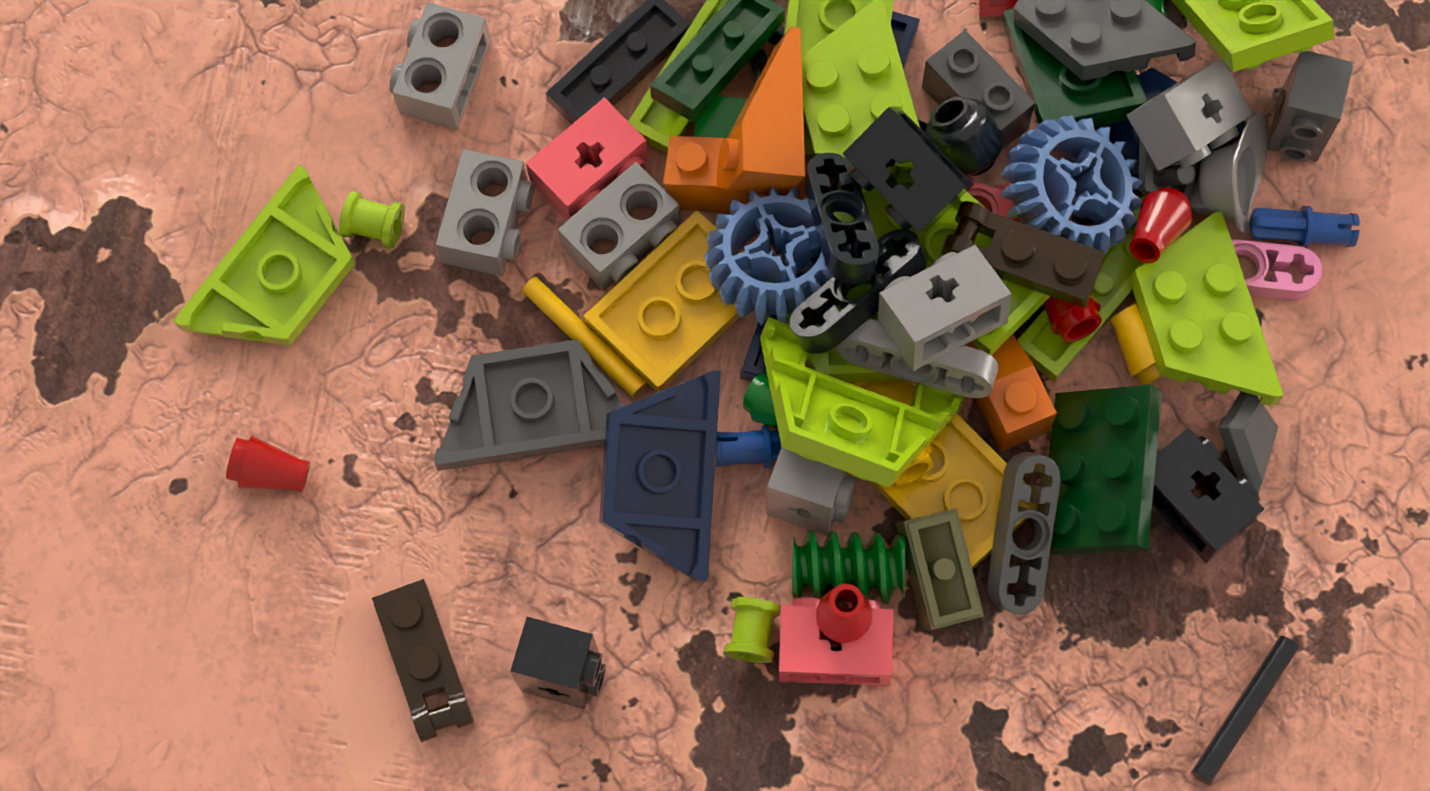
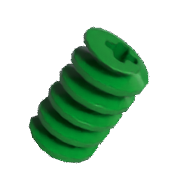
[791,530,905,604]

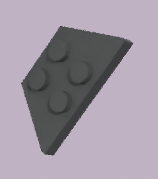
[1014,0,1196,81]
[434,339,624,471]

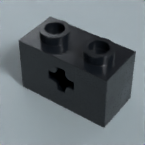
[842,106,974,233]
[1152,428,1264,564]
[510,617,606,709]

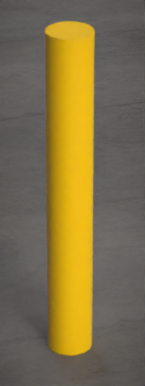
[522,277,648,399]

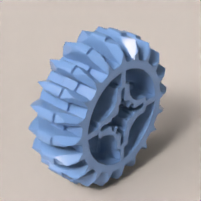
[1000,115,1143,252]
[705,186,851,326]

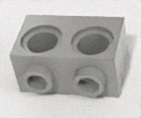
[389,2,491,130]
[436,149,534,276]
[557,162,681,291]

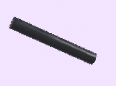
[1191,635,1299,785]

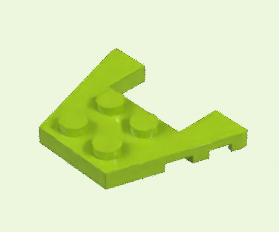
[760,317,965,488]

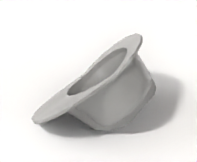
[1190,113,1268,233]

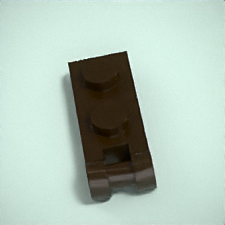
[941,201,1106,309]
[372,579,475,742]

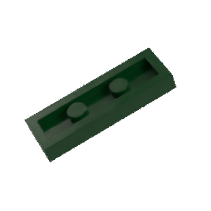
[650,0,785,123]

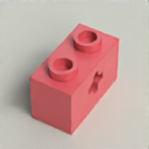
[526,97,649,221]
[779,597,893,686]

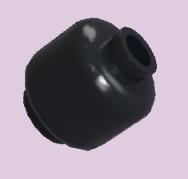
[925,97,1004,176]

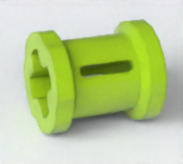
[339,191,405,249]
[723,597,781,664]

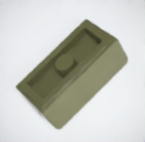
[896,508,984,630]

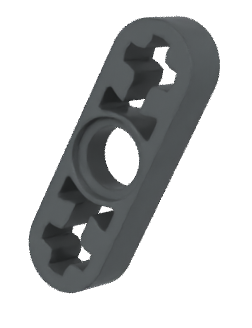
[987,452,1061,615]

